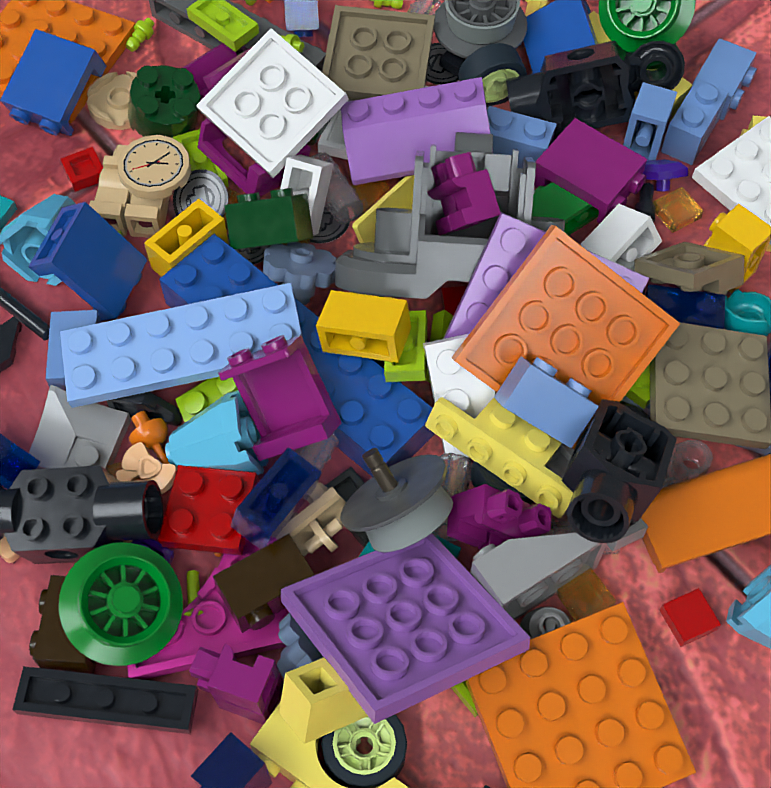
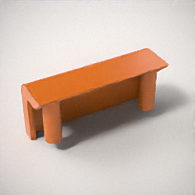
[641,454,771,573]

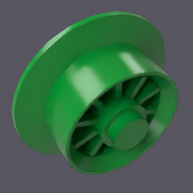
[599,0,696,53]
[59,542,183,666]

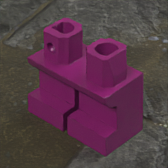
[427,152,501,236]
[446,484,551,549]
[189,643,284,725]

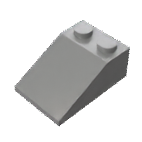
[470,533,607,620]

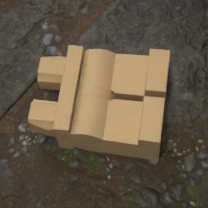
[89,145,170,238]

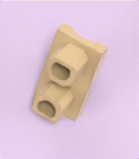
[274,483,346,557]

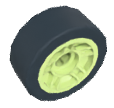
[458,43,527,107]
[321,714,407,788]

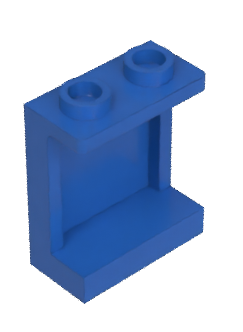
[523,0,598,73]
[0,29,106,136]
[28,202,148,321]

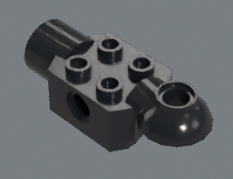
[506,40,685,136]
[561,399,677,543]
[0,465,163,564]

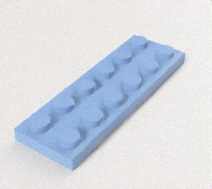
[60,283,303,408]

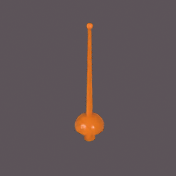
[129,411,223,557]

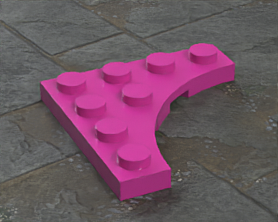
[127,484,289,680]

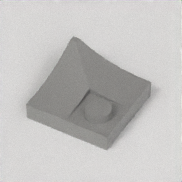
[25,385,131,472]

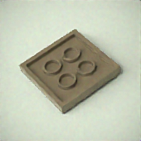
[322,5,435,100]
[650,322,771,449]

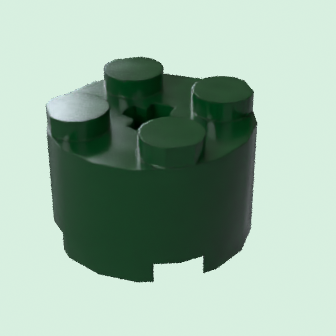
[128,65,200,138]

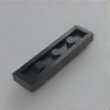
[12,666,199,734]

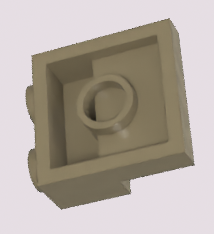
[634,242,745,296]

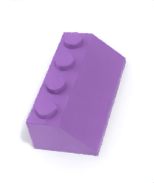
[341,77,494,185]

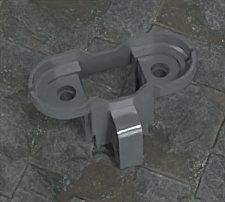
[335,132,565,299]

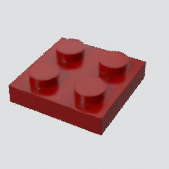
[158,465,260,556]

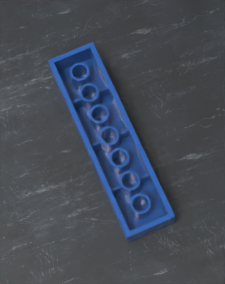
[159,234,435,477]

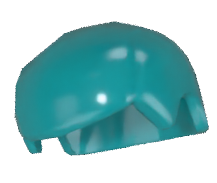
[720,289,771,336]

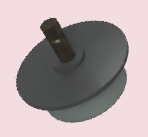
[434,0,527,59]
[340,448,453,552]

